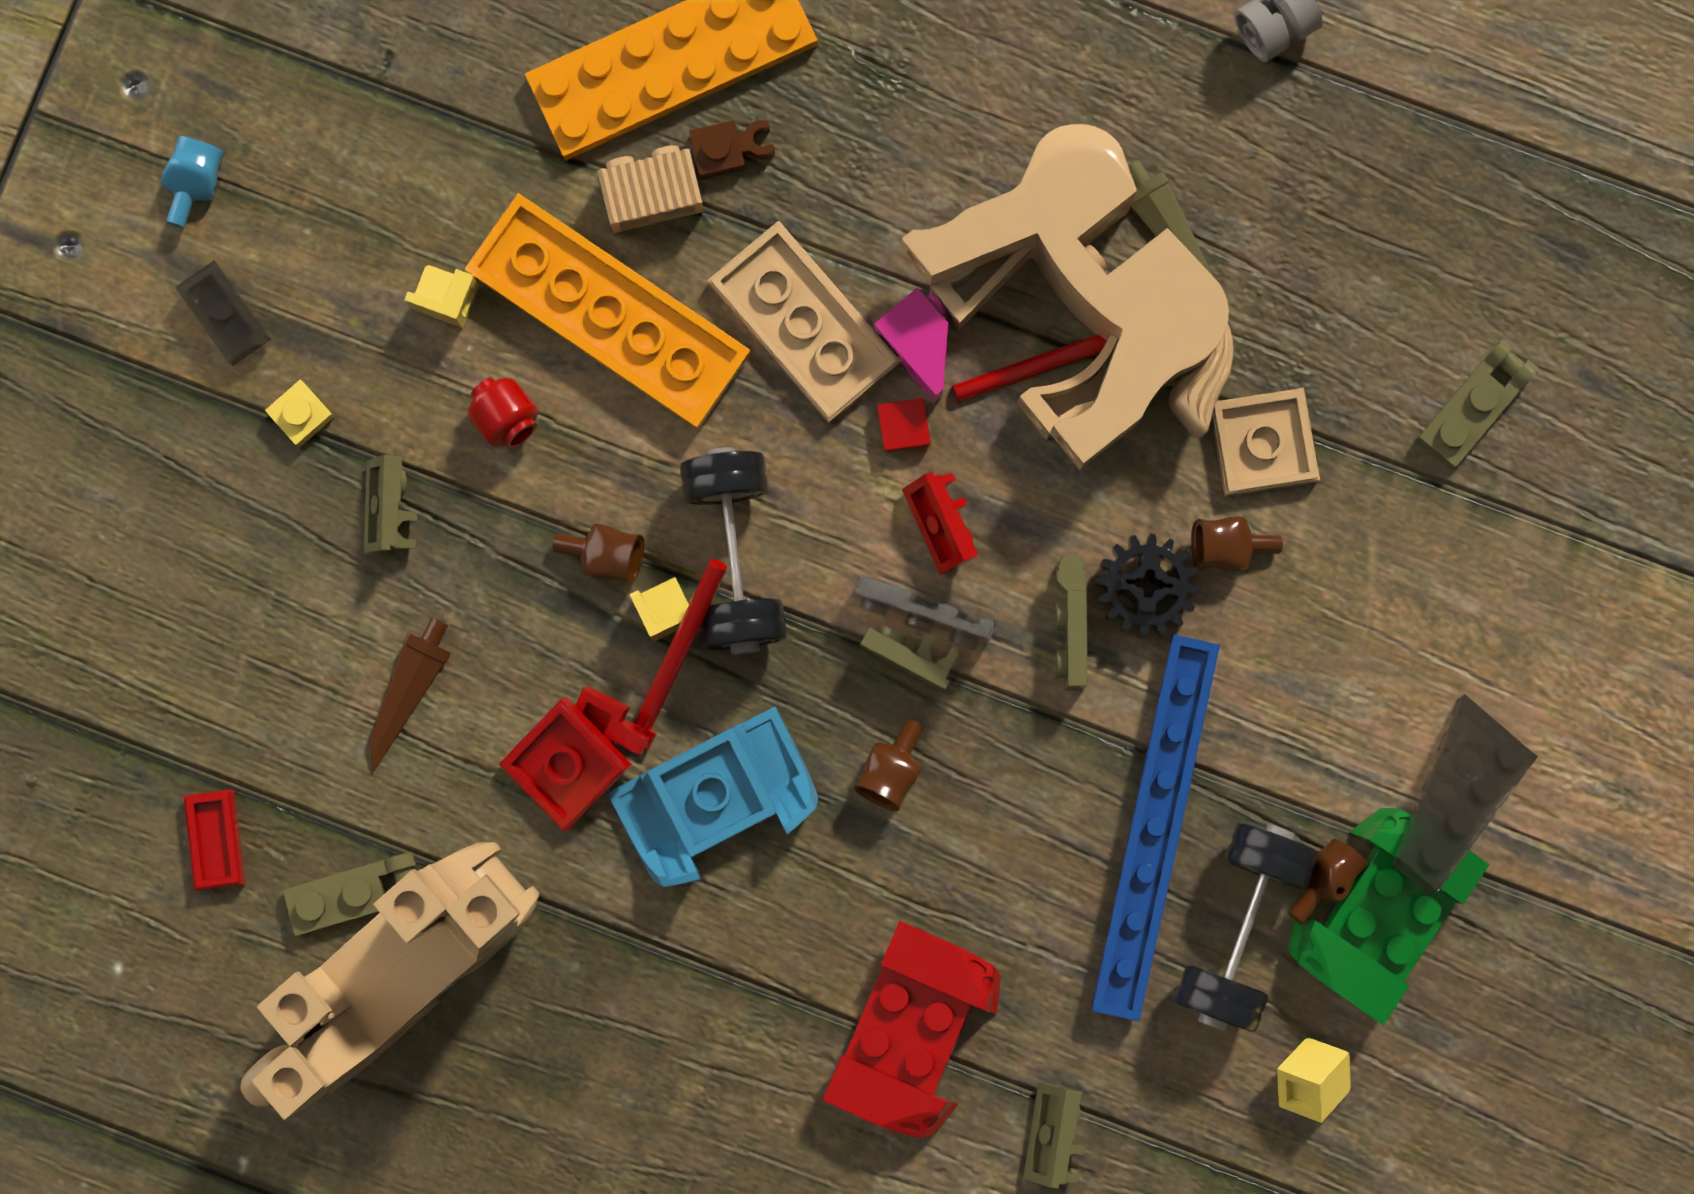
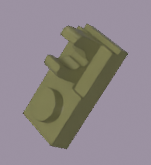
[364,455,417,555]
[860,625,959,692]
[1023,1082,1084,1189]

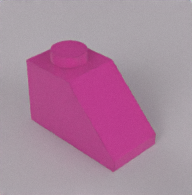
[874,287,949,403]

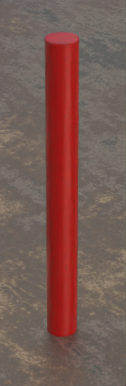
[952,335,1107,403]
[635,559,727,729]

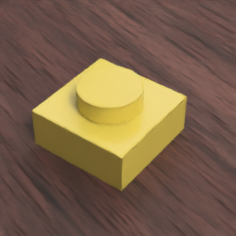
[265,379,335,448]

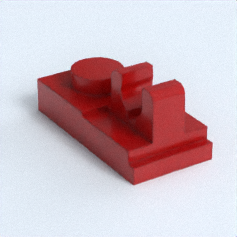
[902,472,978,575]

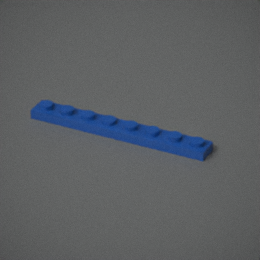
[1091,634,1220,1022]

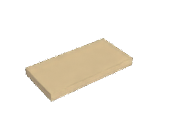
[707,221,901,424]

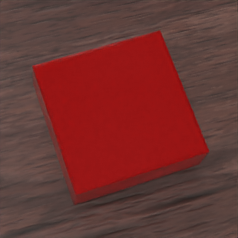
[877,397,931,453]

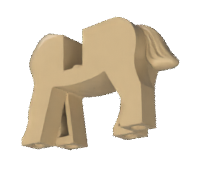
[901,124,1233,470]
[240,842,539,1120]

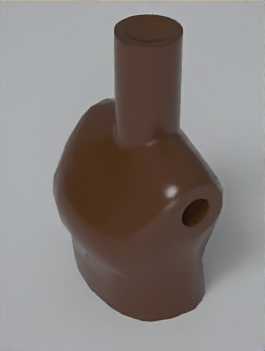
[1191,517,1283,571]
[553,523,645,583]
[854,719,924,812]
[1288,839,1369,925]

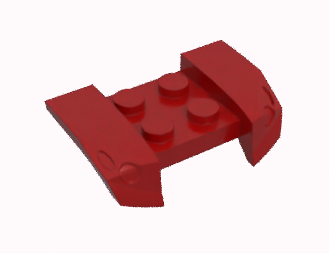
[823,920,1001,1138]

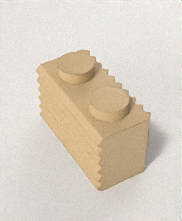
[597,145,704,234]

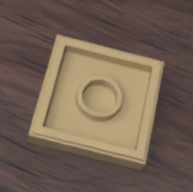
[1211,388,1320,497]

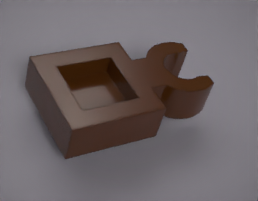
[689,120,775,180]

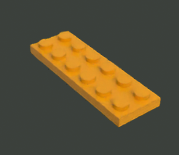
[525,0,818,161]
[464,193,751,430]

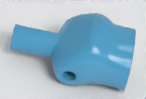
[161,136,225,228]

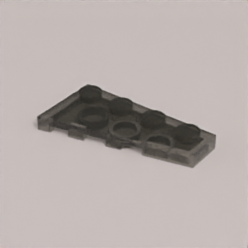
[1392,694,1538,897]

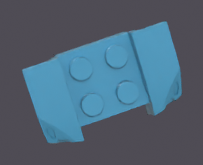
[607,706,818,887]

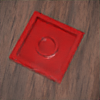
[499,696,632,832]

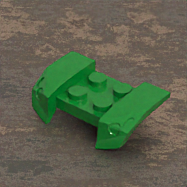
[1288,808,1490,1026]

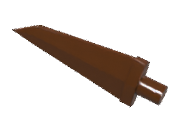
[369,617,451,772]

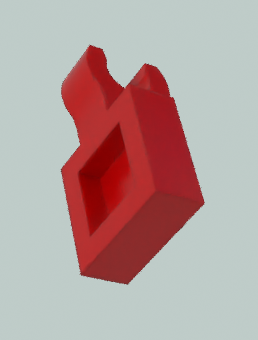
[575,686,657,755]

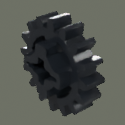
[1094,533,1200,638]

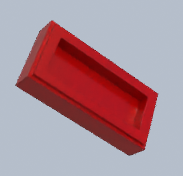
[183,789,246,891]

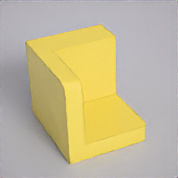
[404,265,480,328]
[630,577,689,642]
[1277,1038,1351,1123]

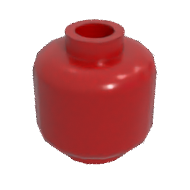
[467,377,538,449]

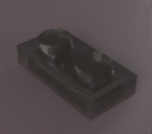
[175,260,271,366]

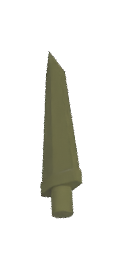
[1128,160,1212,275]

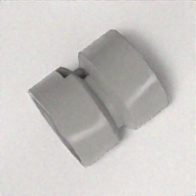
[1234,0,1323,63]

